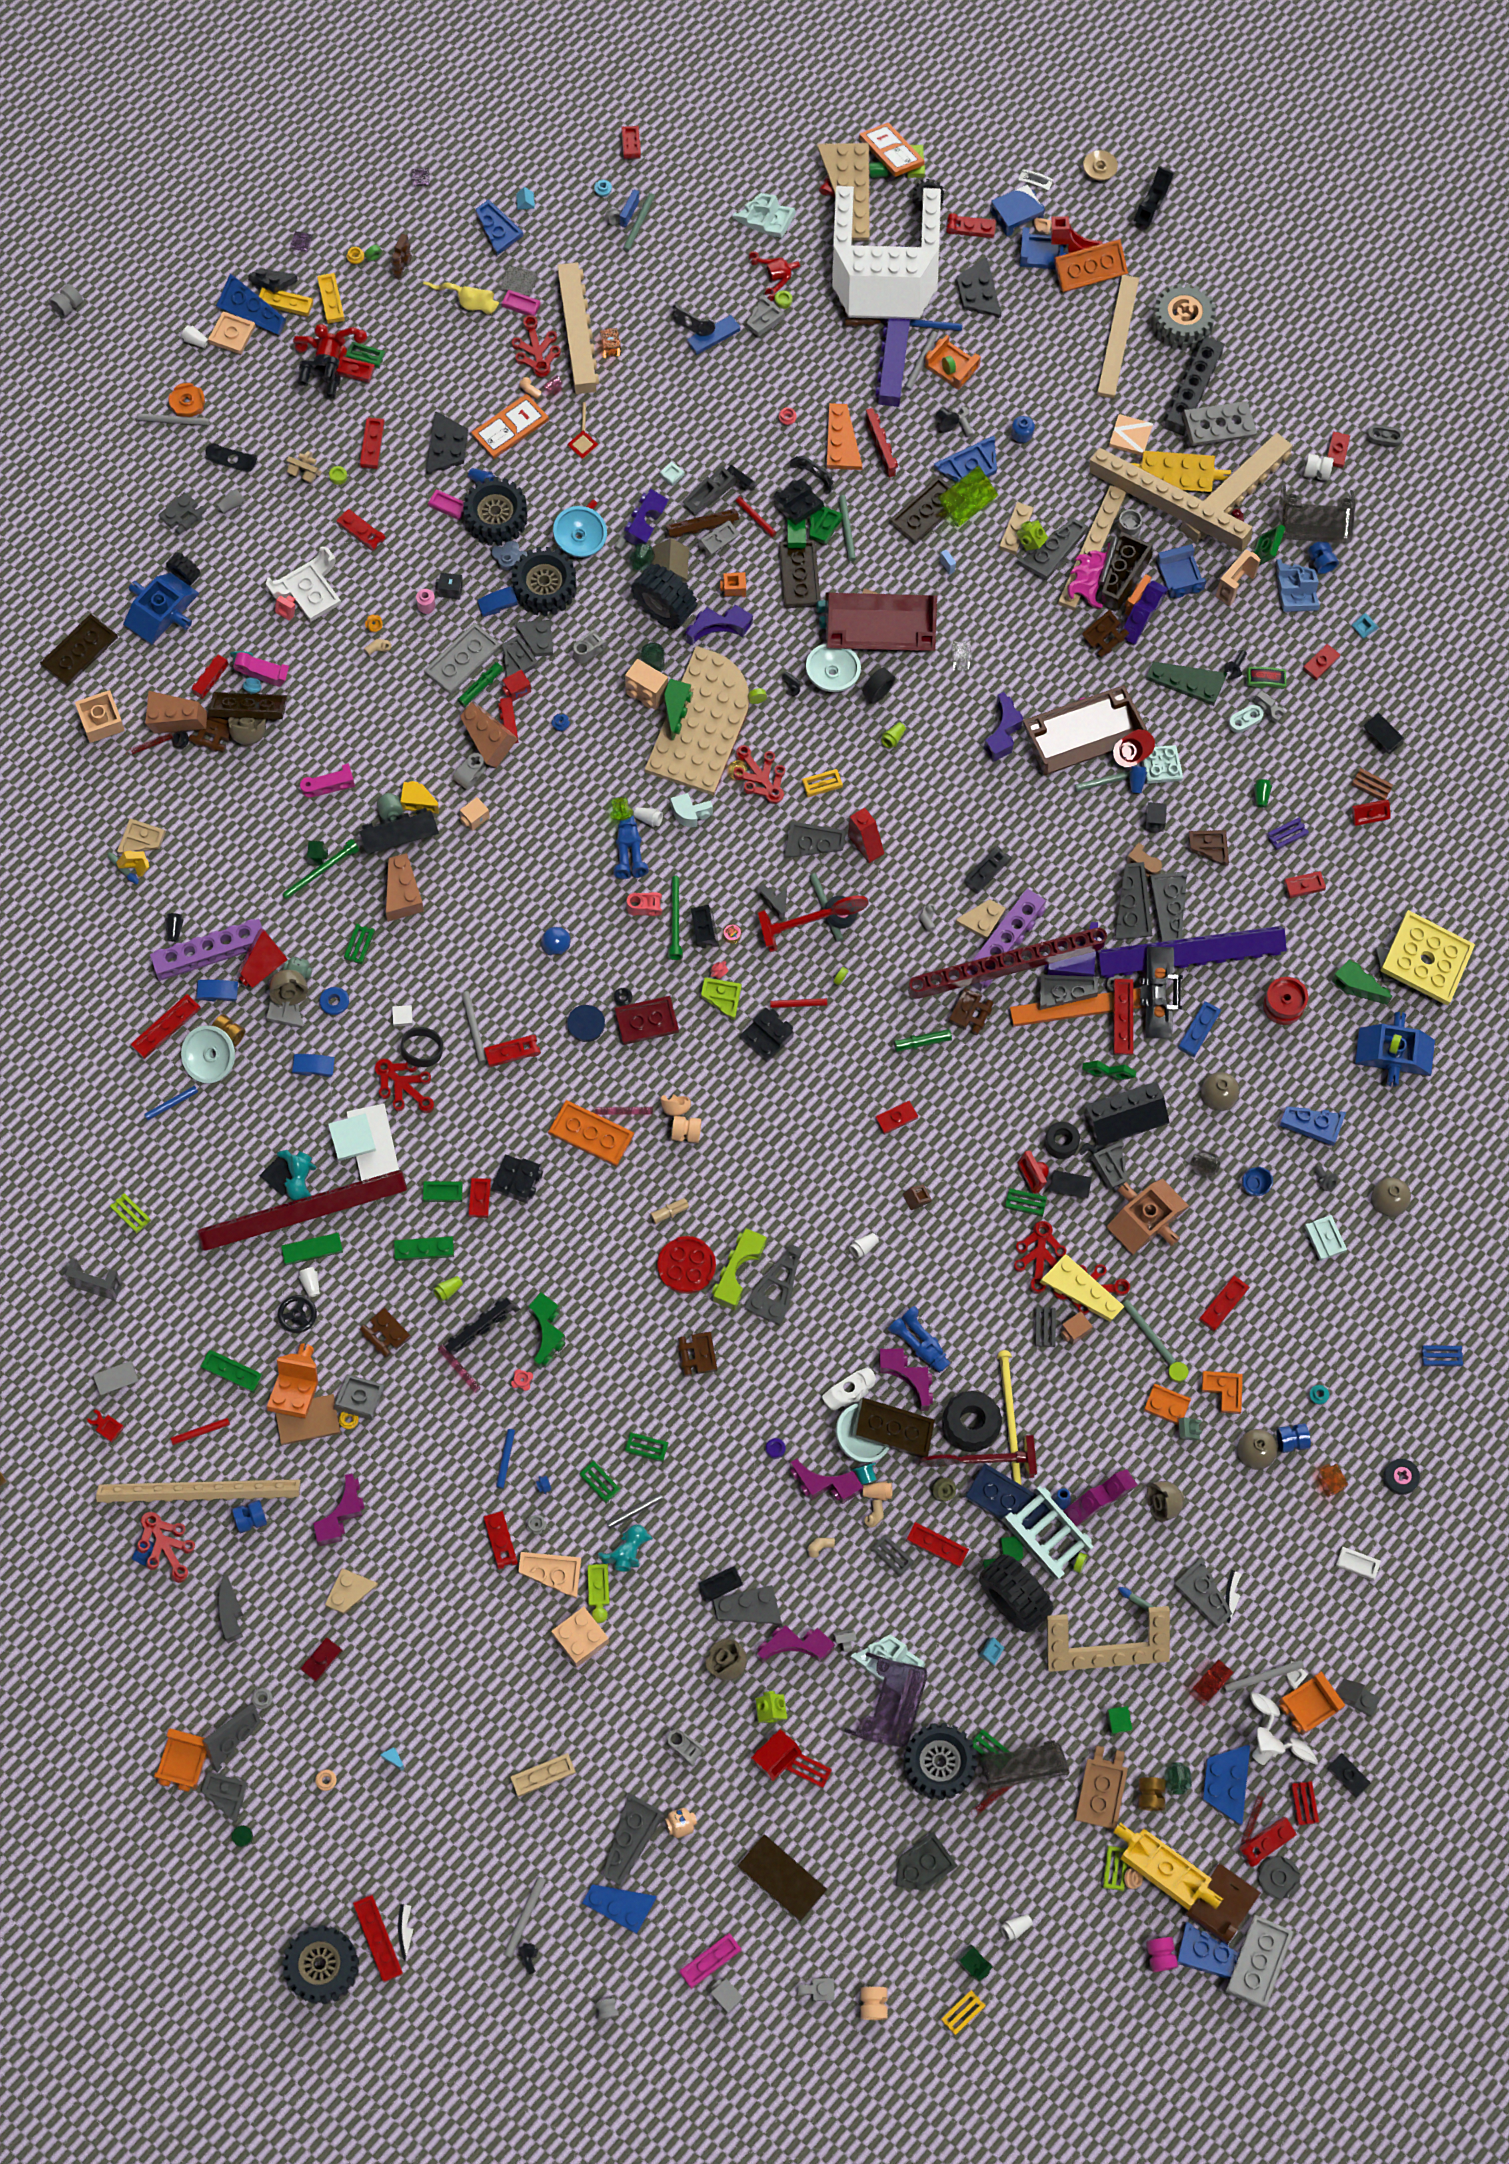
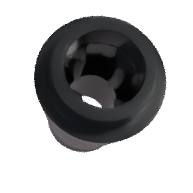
[165,913,184,942]

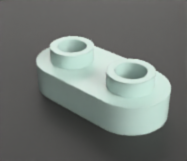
[1229,705,1263,733]

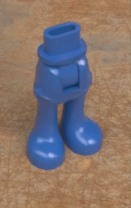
[613,816,649,879]
[887,1306,951,1373]

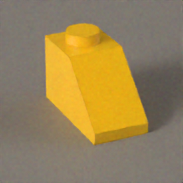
[400,781,439,814]

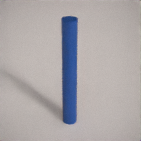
[910,319,963,331]
[144,1086,198,1121]
[496,1429,515,1489]

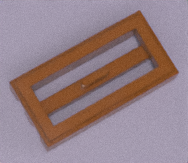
[1351,768,1393,800]

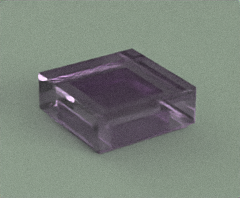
[412,168,430,187]
[290,231,313,252]

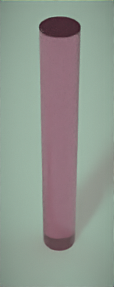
[595,1107,653,1115]
[438,1344,481,1393]

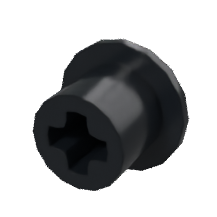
[935,408,960,433]

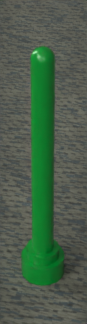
[283,839,360,899]
[668,875,683,960]

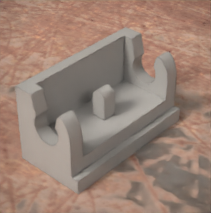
[698,521,740,557]
[93,1361,139,1396]

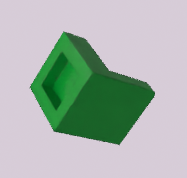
[1106,1706,1133,1737]

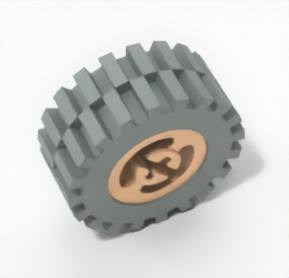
[1151,284,1216,351]

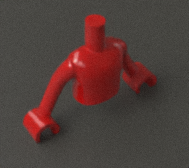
[749,251,800,302]

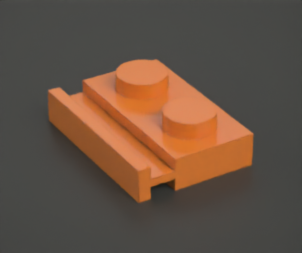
[1124,574,1152,616]
[1143,1383,1191,1426]

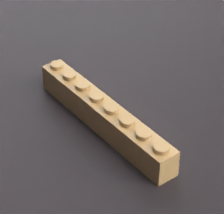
[557,262,599,394]
[1180,433,1293,543]

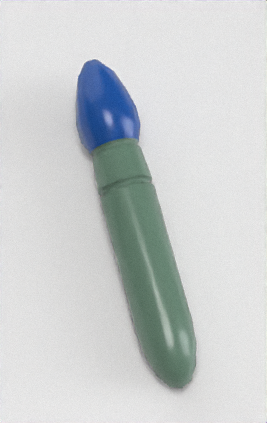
[107,852,139,885]
[1118,1587,1154,1612]

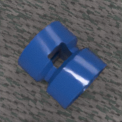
[1307,540,1339,574]
[1276,1423,1311,1453]
[232,1500,267,1534]

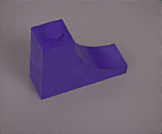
[1044,922,1098,977]

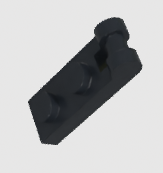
[964,846,1012,894]

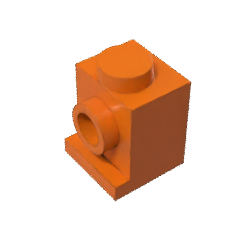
[720,572,746,597]

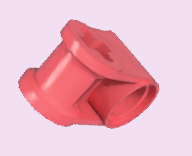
[626,892,662,916]

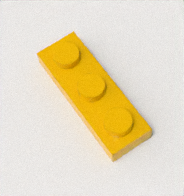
[317,273,345,324]
[259,287,314,317]

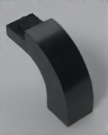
[1134,166,1176,227]

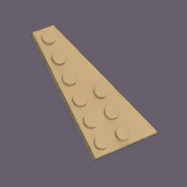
[817,143,869,241]

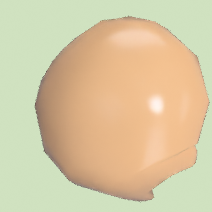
[660,1094,691,1116]

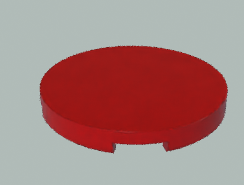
[657,1236,716,1294]

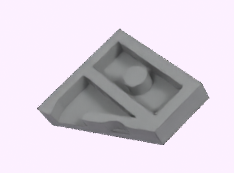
[747,295,785,337]
[266,999,303,1028]

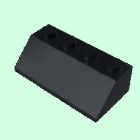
[358,808,439,854]
[1084,1081,1170,1146]

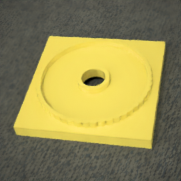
[1380,910,1475,1006]

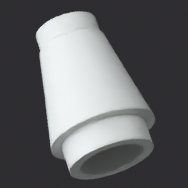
[181,325,208,349]
[634,807,663,827]
[849,1233,879,1259]
[298,1267,320,1298]
[1000,1914,1033,1941]

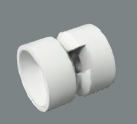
[1303,453,1333,481]

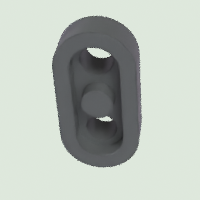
[1367,424,1404,447]

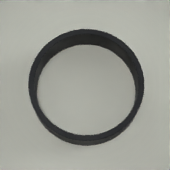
[400,1027,443,1067]

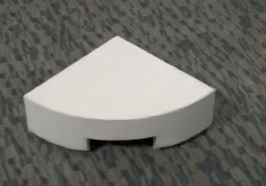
[1287,1661,1308,1690]

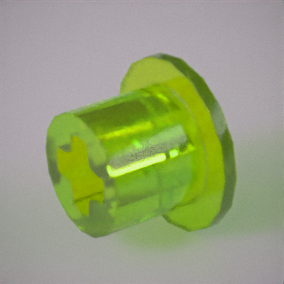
[610,797,634,821]

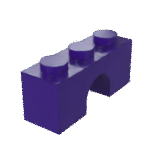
[623,488,669,549]

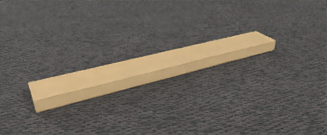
[1097,275,1139,399]

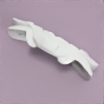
[822,1368,876,1410]

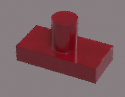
[300,1637,343,1683]

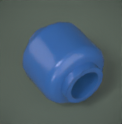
[1011,416,1035,443]

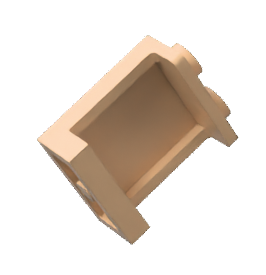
[1215,549,1261,606]

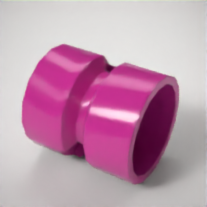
[1146,1937,1178,1972]

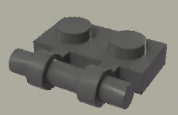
[159,492,206,534]

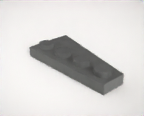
[603,1793,665,1887]

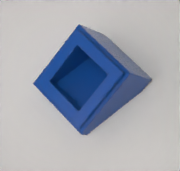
[132,1541,155,1567]

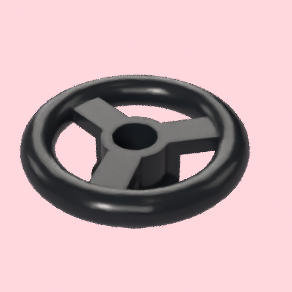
[277,1295,317,1333]

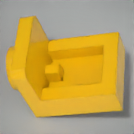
[116,851,149,877]

